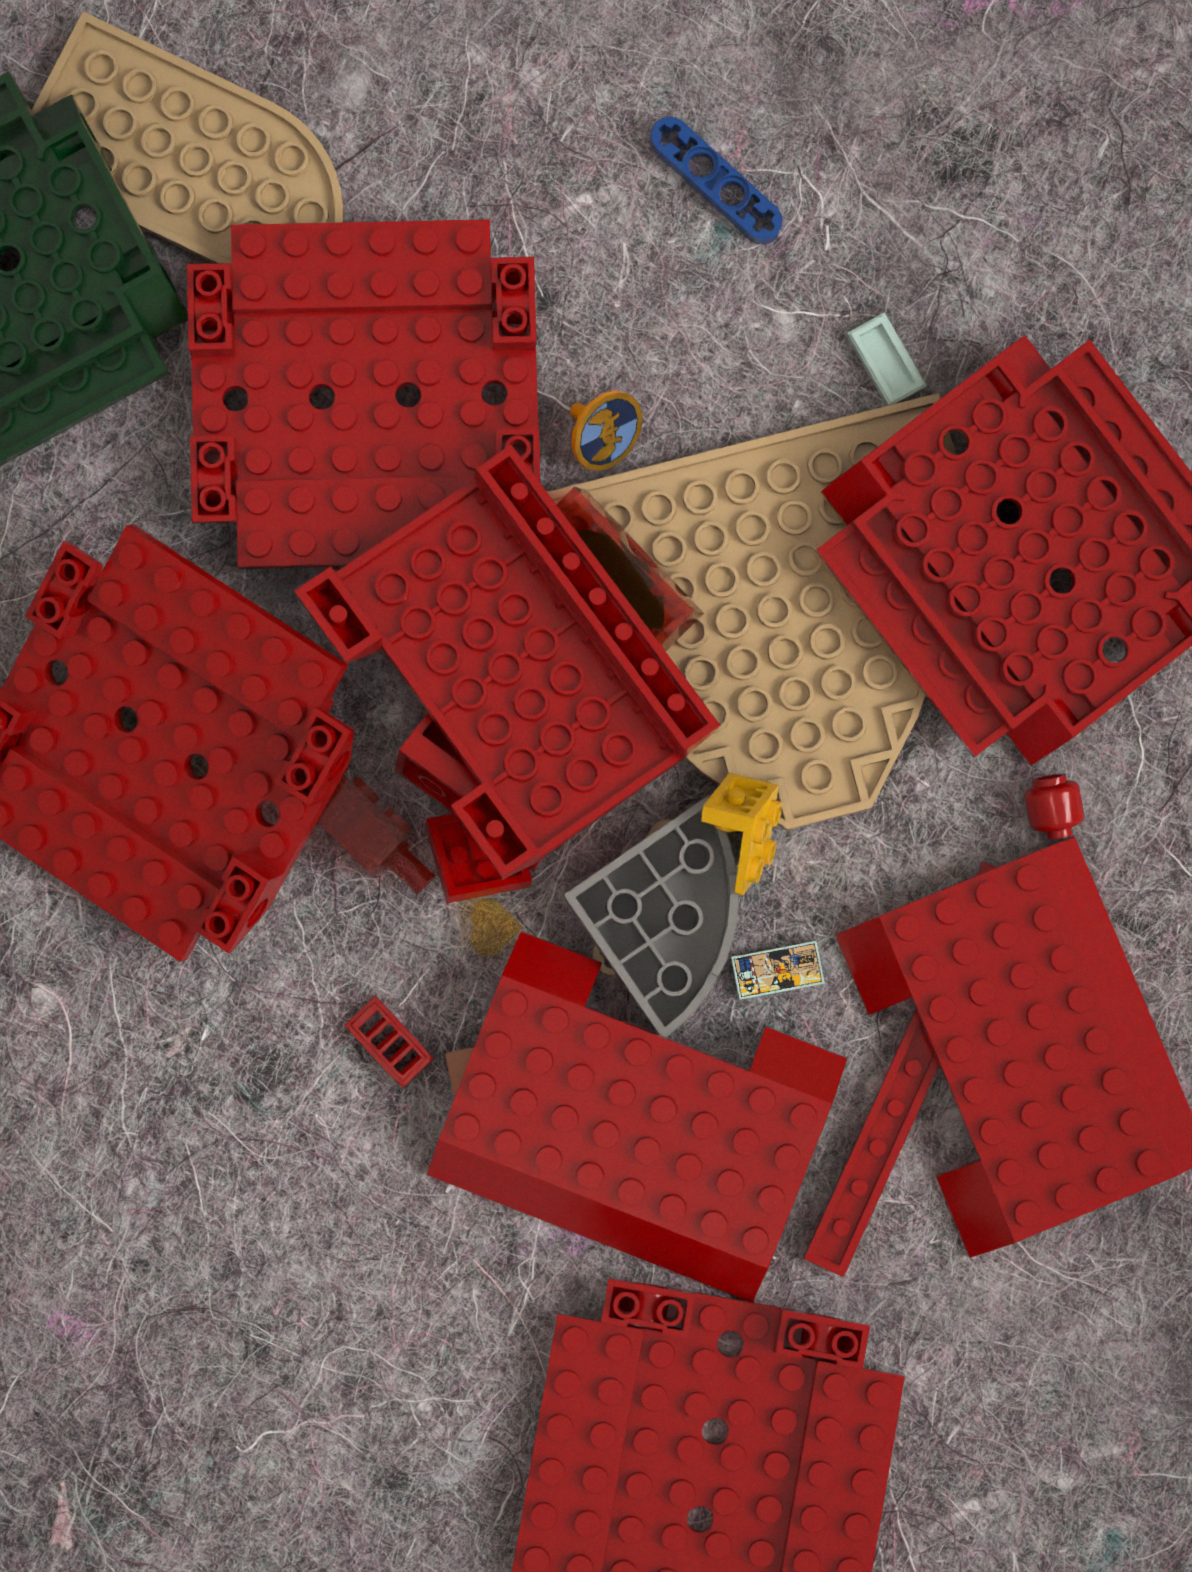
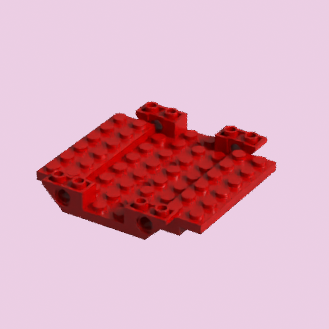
[187,219,540,569]
[815,335,1192,766]
[0,524,354,962]
[512,1278,905,1572]

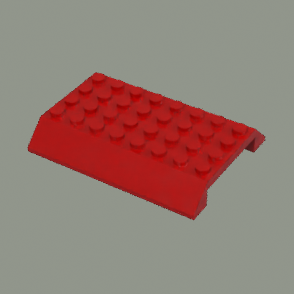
[294,444,721,879]
[835,837,1192,1258]
[427,931,847,1303]

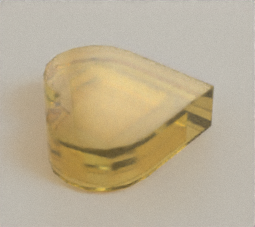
[471,899,523,956]

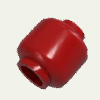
[1024,773,1085,839]

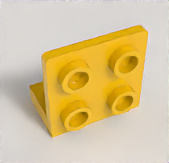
[701,772,782,895]

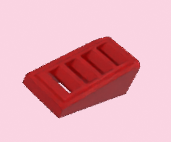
[344,995,435,1089]

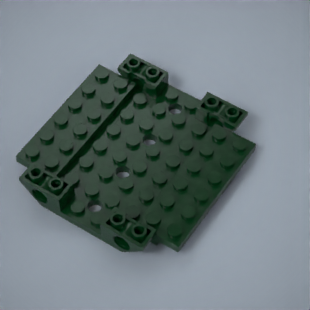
[0,71,188,466]

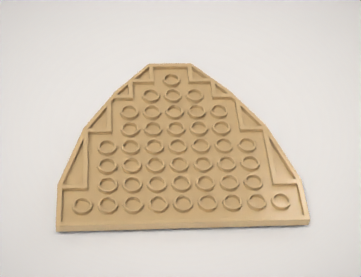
[547,393,956,830]

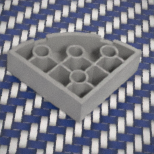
[562,796,739,1037]

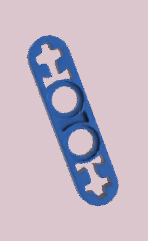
[651,116,783,245]

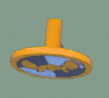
[570,390,643,471]

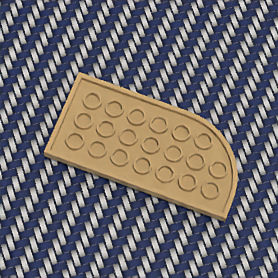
[31,11,344,272]

